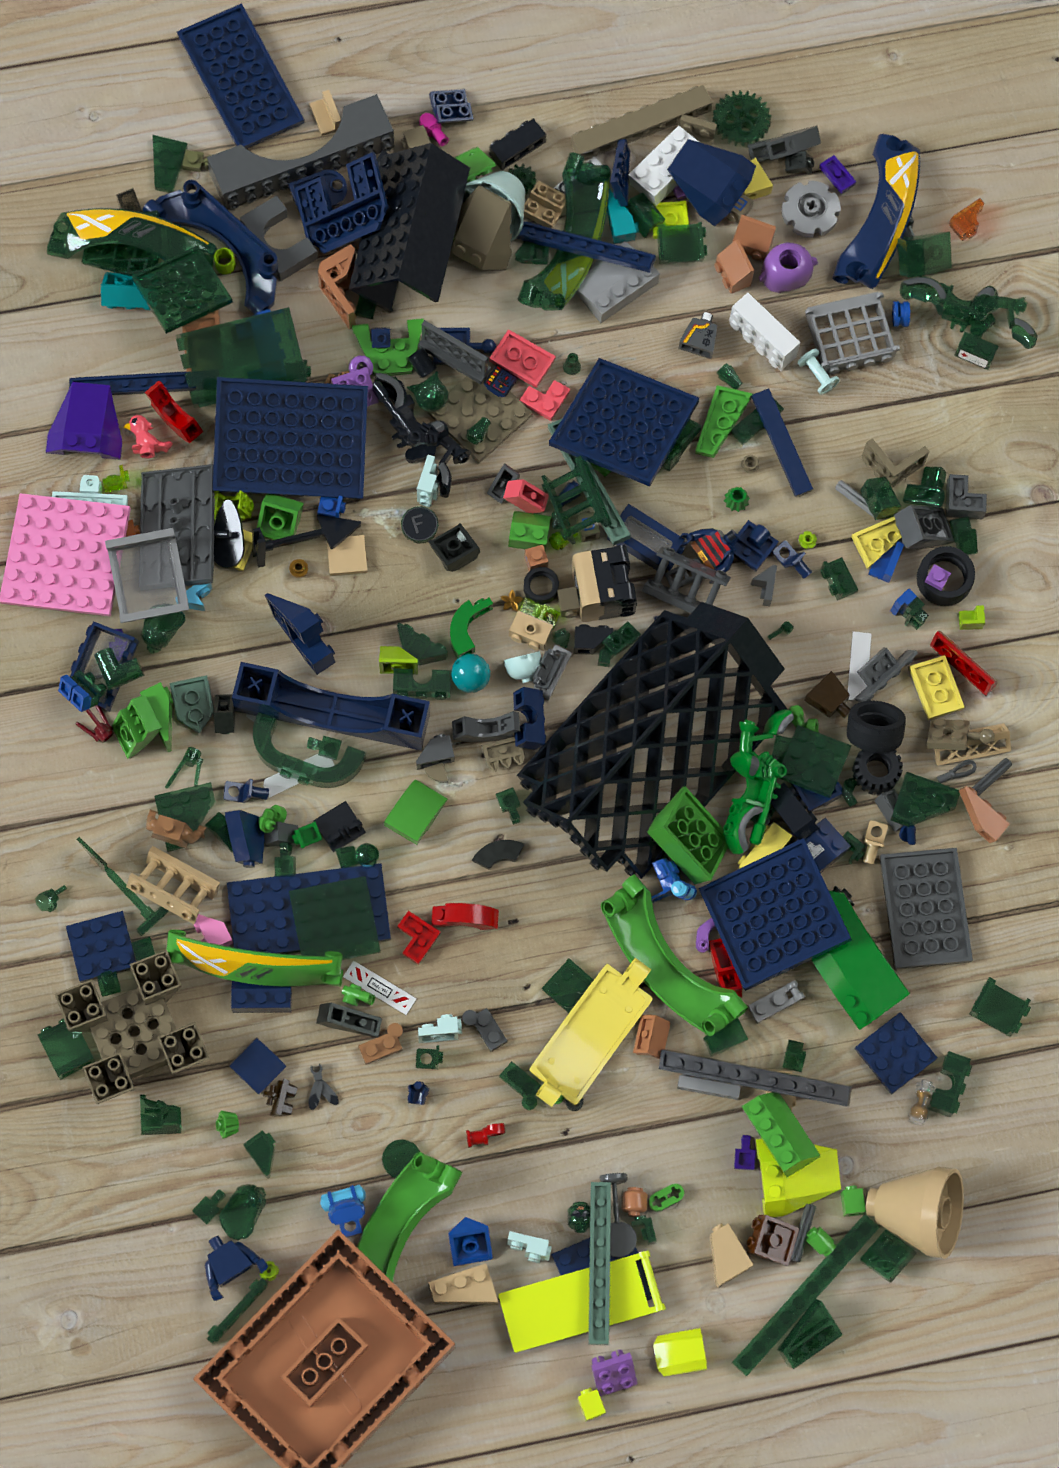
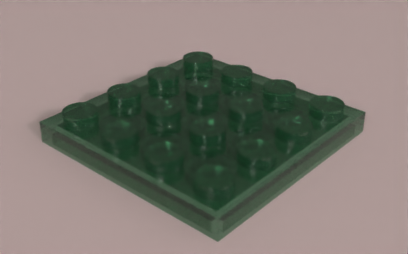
[132,245,233,334]
[289,876,381,960]

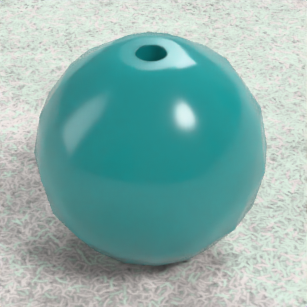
[451,654,491,693]

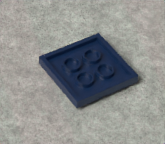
[66,911,136,983]
[854,1012,938,1095]

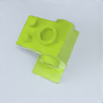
[214,490,254,524]

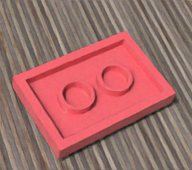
[489,329,556,388]

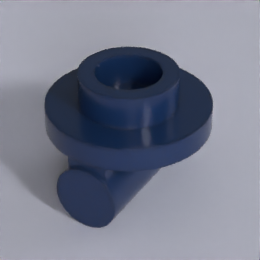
[899,823,916,845]

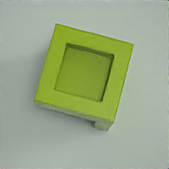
[958,605,985,630]

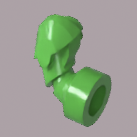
[788,705,819,738]
[258,805,287,833]

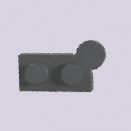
[462,1008,507,1052]

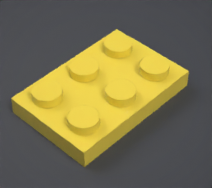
[909,655,965,720]

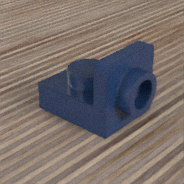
[371,327,391,348]

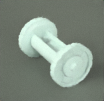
[797,348,840,395]

